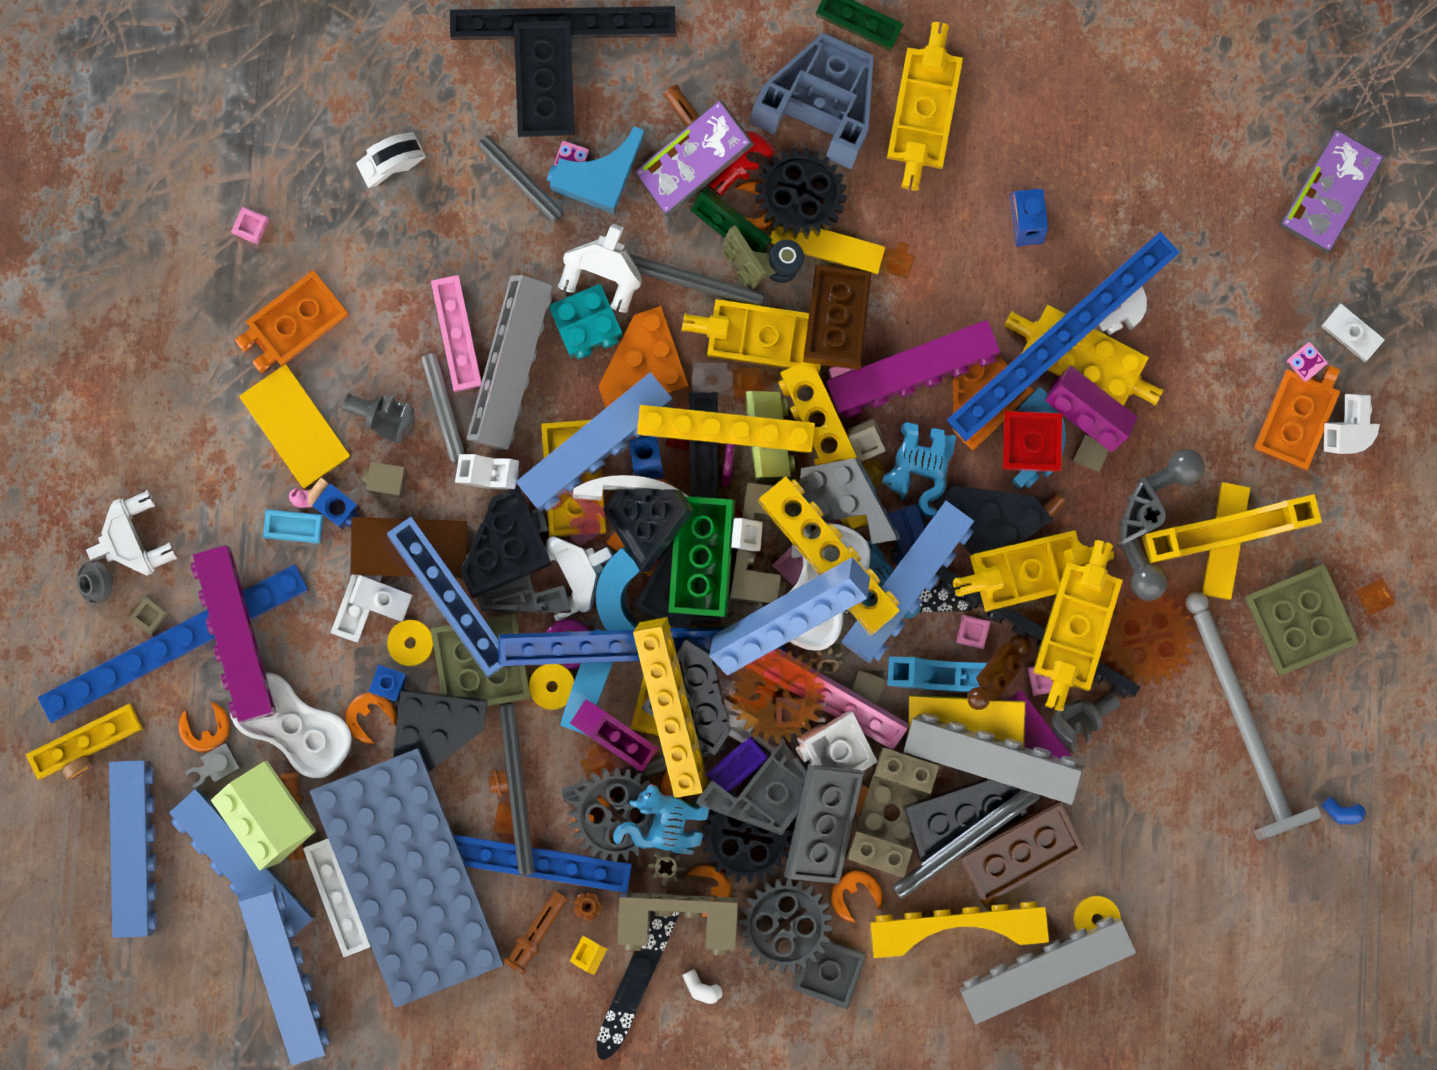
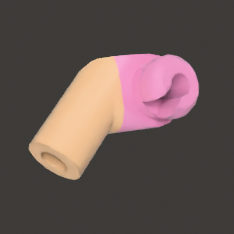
[289,478,329,508]

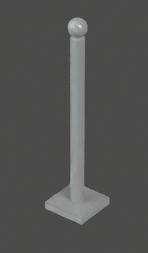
[1186,592,1321,841]

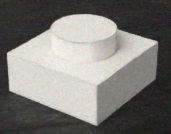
[731,518,762,551]

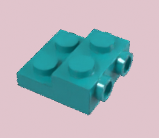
[549,284,623,360]

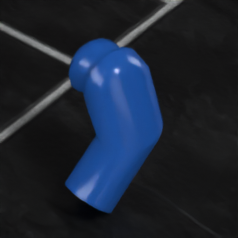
[1321,796,1366,825]

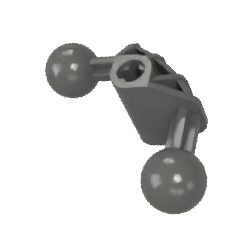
[1117,449,1205,601]

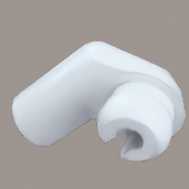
[682,969,723,1004]

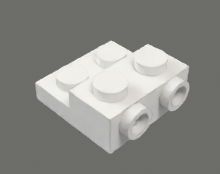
[796,711,877,771]

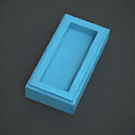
[263,509,324,544]

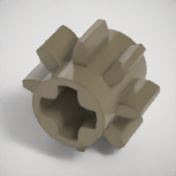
[807,644,843,675]
[648,850,684,886]

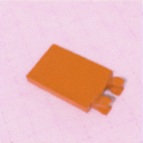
[235,270,349,374]
[1253,365,1340,471]

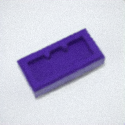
[706,737,768,793]

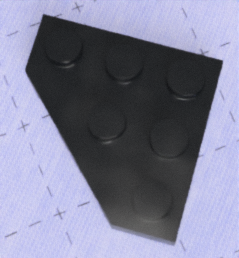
[932,485,1053,555]
[460,486,552,599]
[603,489,694,572]
[641,636,731,755]
[393,689,488,771]

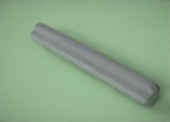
[422,353,465,463]

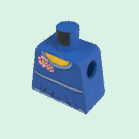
[1009,188,1048,247]

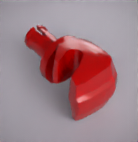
[708,131,776,197]

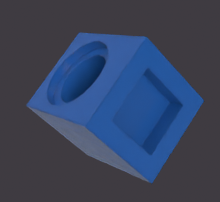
[628,436,664,480]
[312,483,360,530]
[368,664,409,702]

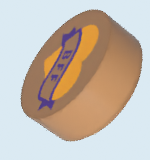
[62,757,93,782]

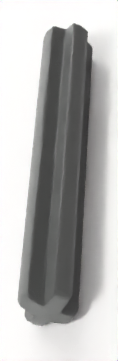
[478,135,564,223]

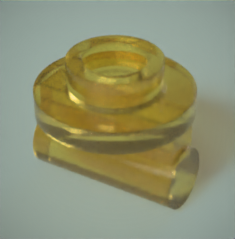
[861,458,885,488]

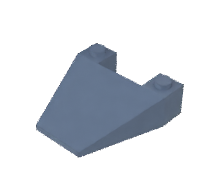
[749,33,874,169]

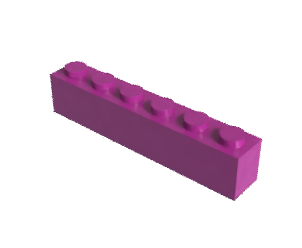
[826,319,1001,419]
[191,545,276,723]

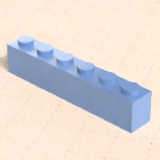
[516,372,674,512]
[841,501,974,663]
[387,517,504,678]
[709,557,870,675]
[109,760,158,938]
[169,789,316,938]
[238,884,330,1066]

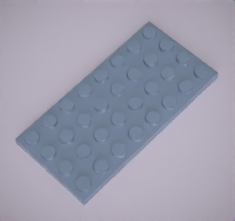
[310,748,505,1008]

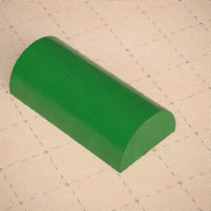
[669,497,735,617]

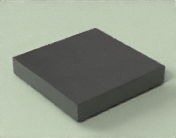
[793,941,867,1010]

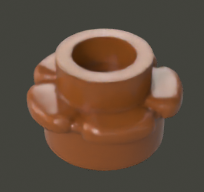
[488,769,509,798]
[574,892,602,921]

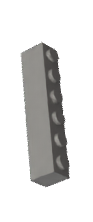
[466,275,552,450]
[904,713,1085,805]
[959,916,1136,1025]

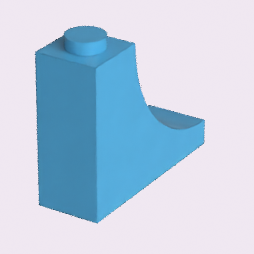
[547,126,644,214]

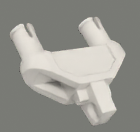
[558,223,642,313]
[86,490,178,576]
[544,536,613,621]

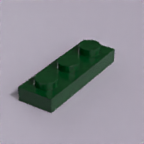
[815,0,904,51]
[690,187,772,253]

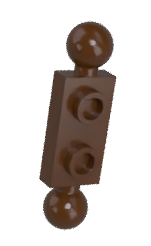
[967,635,1031,710]

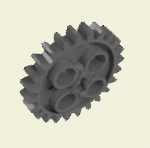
[567,766,655,862]
[739,879,834,974]

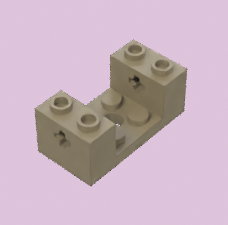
[730,483,797,605]
[846,748,939,878]
[617,892,738,955]

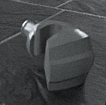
[342,393,414,443]
[1052,691,1121,753]

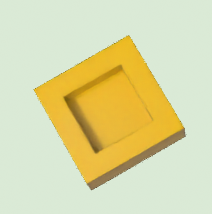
[570,936,608,975]

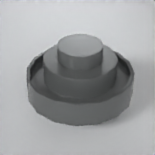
[77,561,113,604]

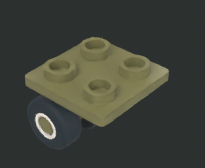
[722,226,804,290]

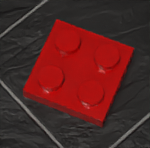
[1002,411,1063,472]

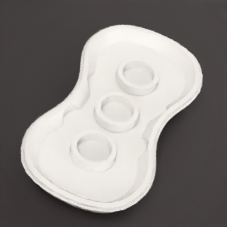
[789,524,871,651]
[230,672,352,778]

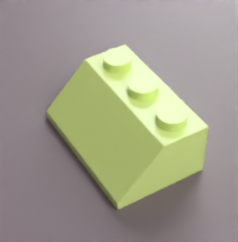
[746,391,795,484]
[211,761,316,871]

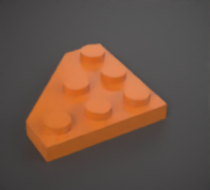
[598,306,688,408]
[953,356,1034,452]

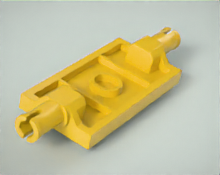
[887,22,963,191]
[682,299,821,373]
[1003,304,1163,406]
[953,530,1114,612]
[1033,540,1123,711]

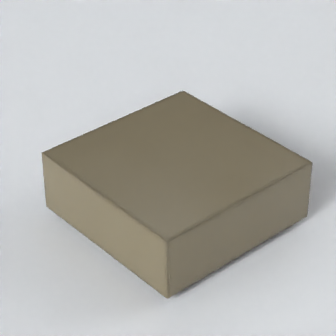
[1072,435,1109,473]
[129,596,170,636]
[851,670,886,705]

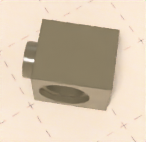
[848,417,886,461]
[362,461,407,499]

